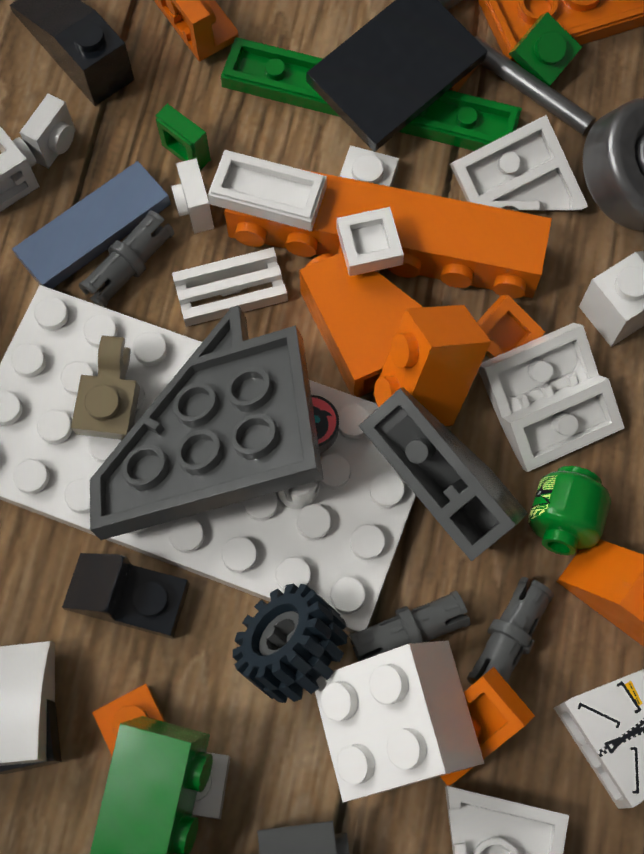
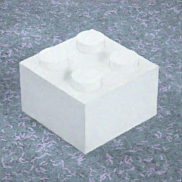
[315,641,484,802]

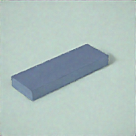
[12,161,171,289]

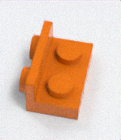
[154,0,239,62]

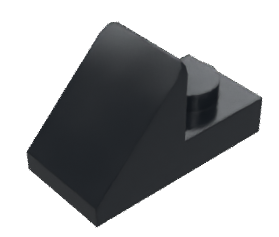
[62,553,190,639]

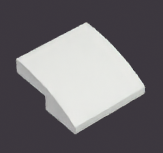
[479,323,624,472]
[0,641,55,766]

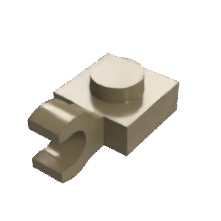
[71,335,140,440]

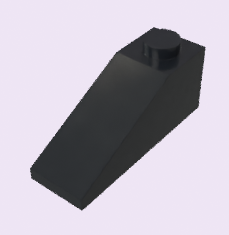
[10,0,135,106]

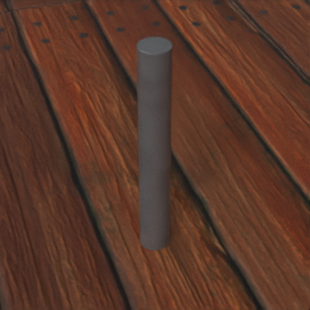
[475,36,596,136]

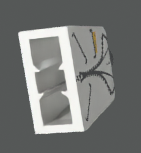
[554,669,644,809]

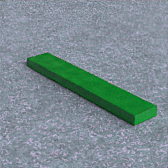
[221,37,522,151]

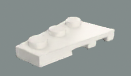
[445,786,569,854]

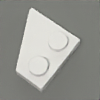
[450,115,588,211]

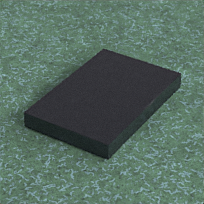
[306,0,488,152]

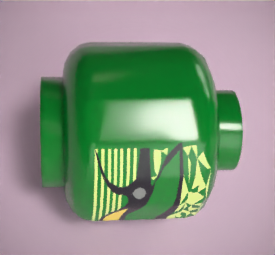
[528,466,611,556]

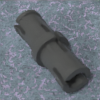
[79,210,175,308]
[467,577,554,685]
[349,590,471,662]

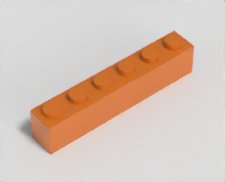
[224,168,552,299]

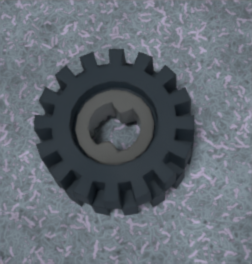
[233,583,348,703]

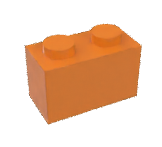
[373,305,491,426]

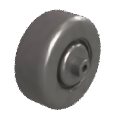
[582,97,644,230]

